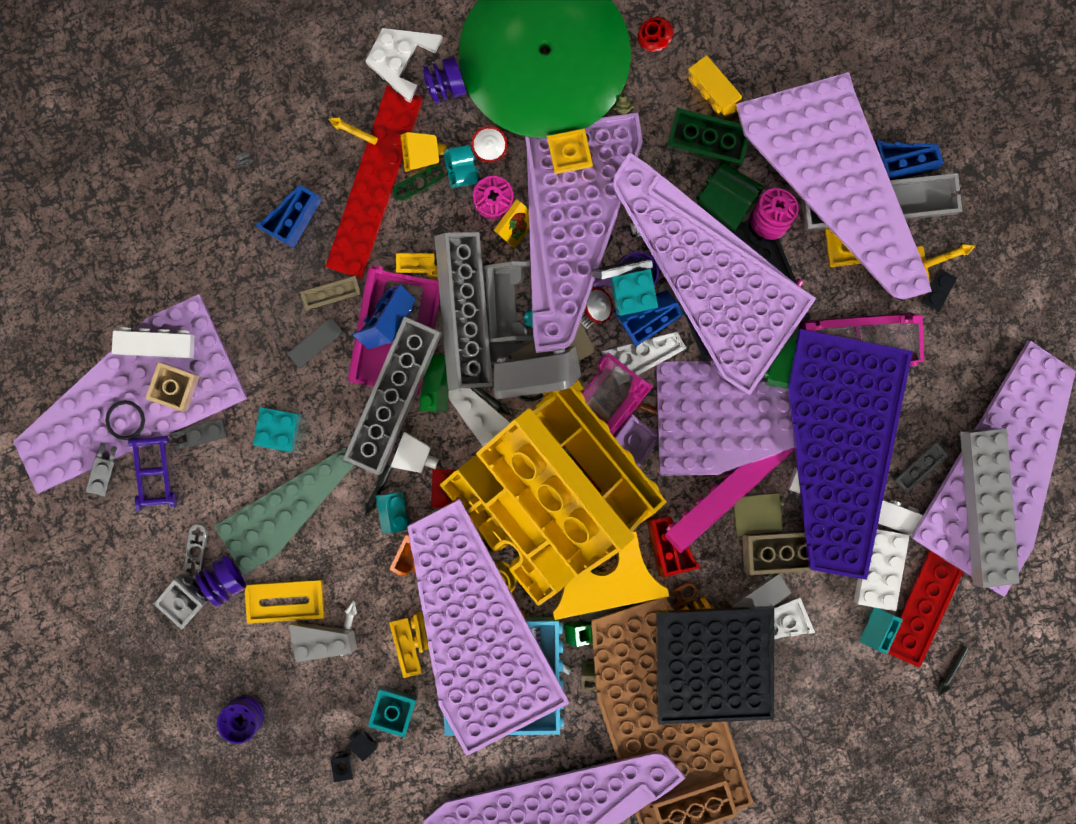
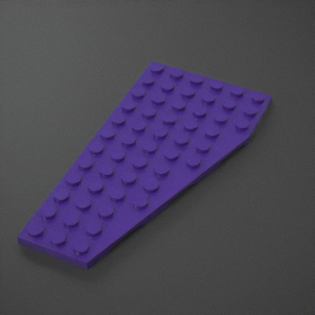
[787,329,913,580]

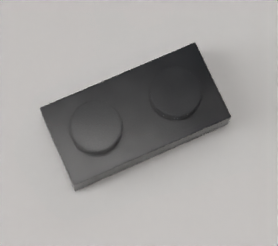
[921,269,957,312]

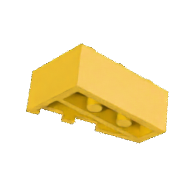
[688,55,743,122]

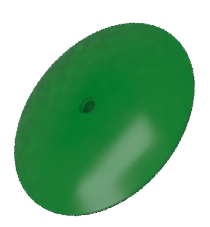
[458,0,631,139]

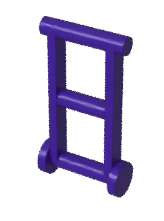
[128,436,177,511]

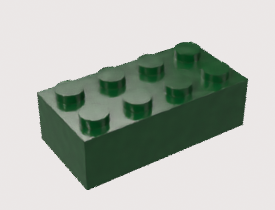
[666,108,749,168]

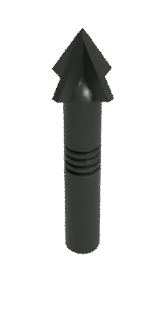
[470,388,511,415]
[364,464,393,517]
[938,646,970,697]

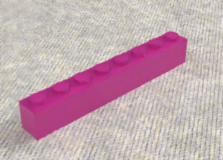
[665,448,795,553]

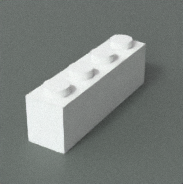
[112,327,195,358]

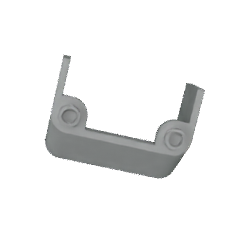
[482,261,534,343]
[494,345,581,399]

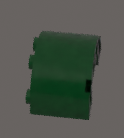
[696,163,765,234]

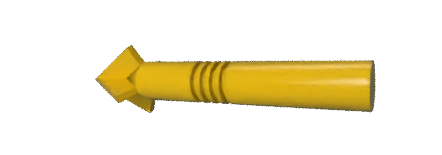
[328,117,378,145]
[922,244,975,268]

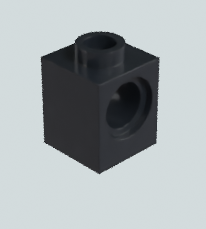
[347,728,379,762]
[330,751,355,782]

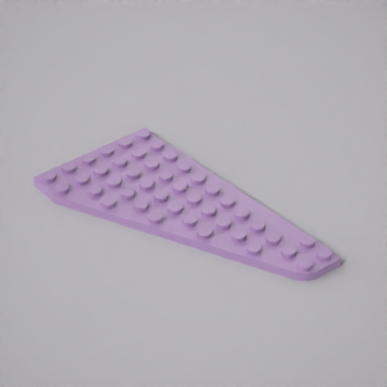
[736,72,932,299]
[525,113,643,353]
[613,152,816,395]
[423,752,685,824]

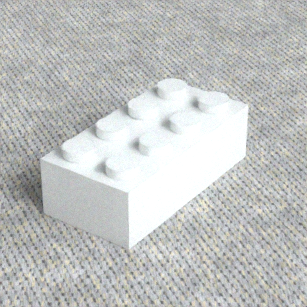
[853,528,910,611]

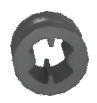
[234,152,254,167]

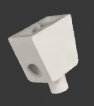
[391,432,439,473]

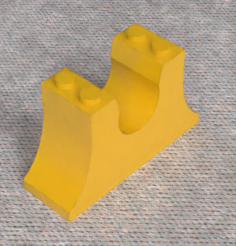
[553,530,669,620]

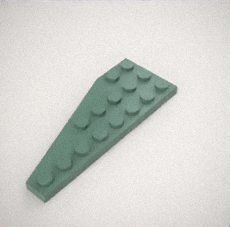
[214,447,354,575]

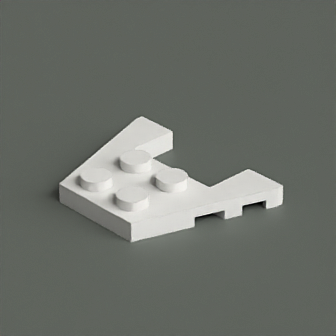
[366,28,443,103]

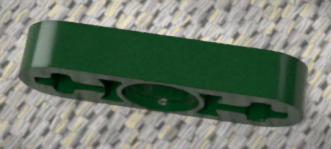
[393,164,444,201]

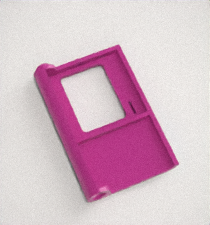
[347,265,440,395]

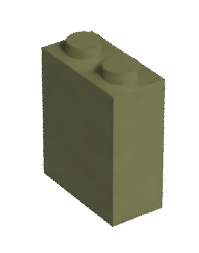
[732,492,786,536]

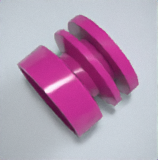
[473,176,514,220]
[750,188,799,240]

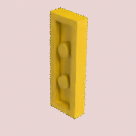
[389,617,422,678]

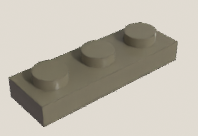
[300,276,362,311]

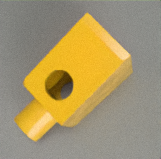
[401,132,447,172]

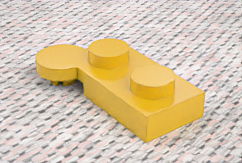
[396,253,438,281]

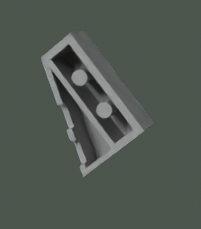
[728,573,791,608]

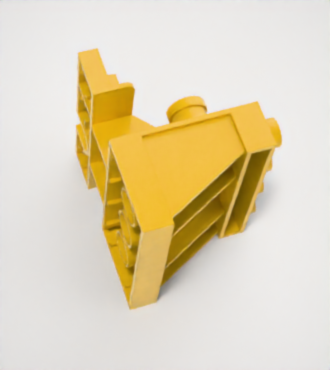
[440,386,667,606]

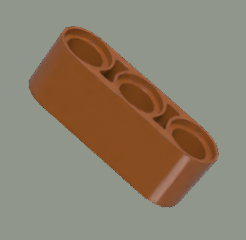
[666,581,697,610]

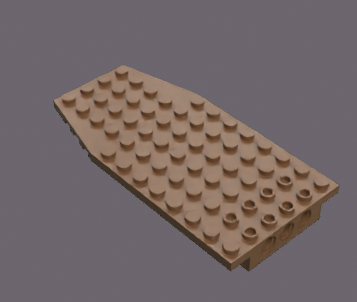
[591,597,754,824]

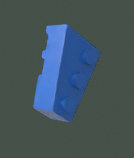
[875,141,944,181]
[255,185,322,248]
[352,284,416,349]
[613,290,684,347]

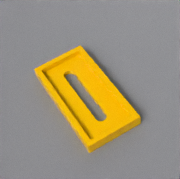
[245,580,324,624]

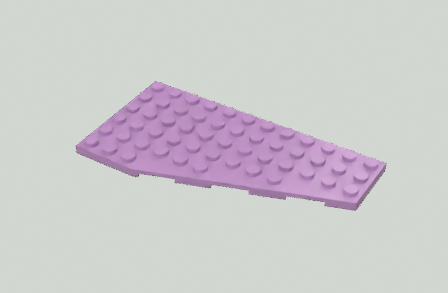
[13,294,248,494]
[910,341,1076,597]
[656,361,795,476]
[407,498,569,756]

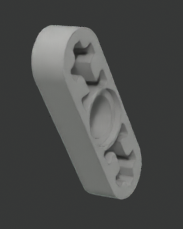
[184,524,208,580]

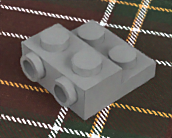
[154,574,209,630]

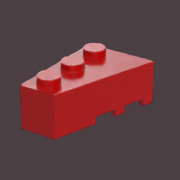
[646,516,701,577]

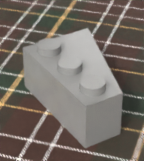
[289,621,357,662]

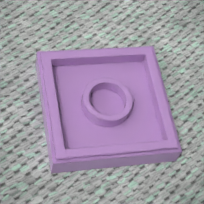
[614,414,658,467]

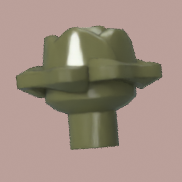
[613,94,635,115]

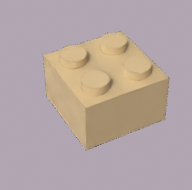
[145,362,200,412]

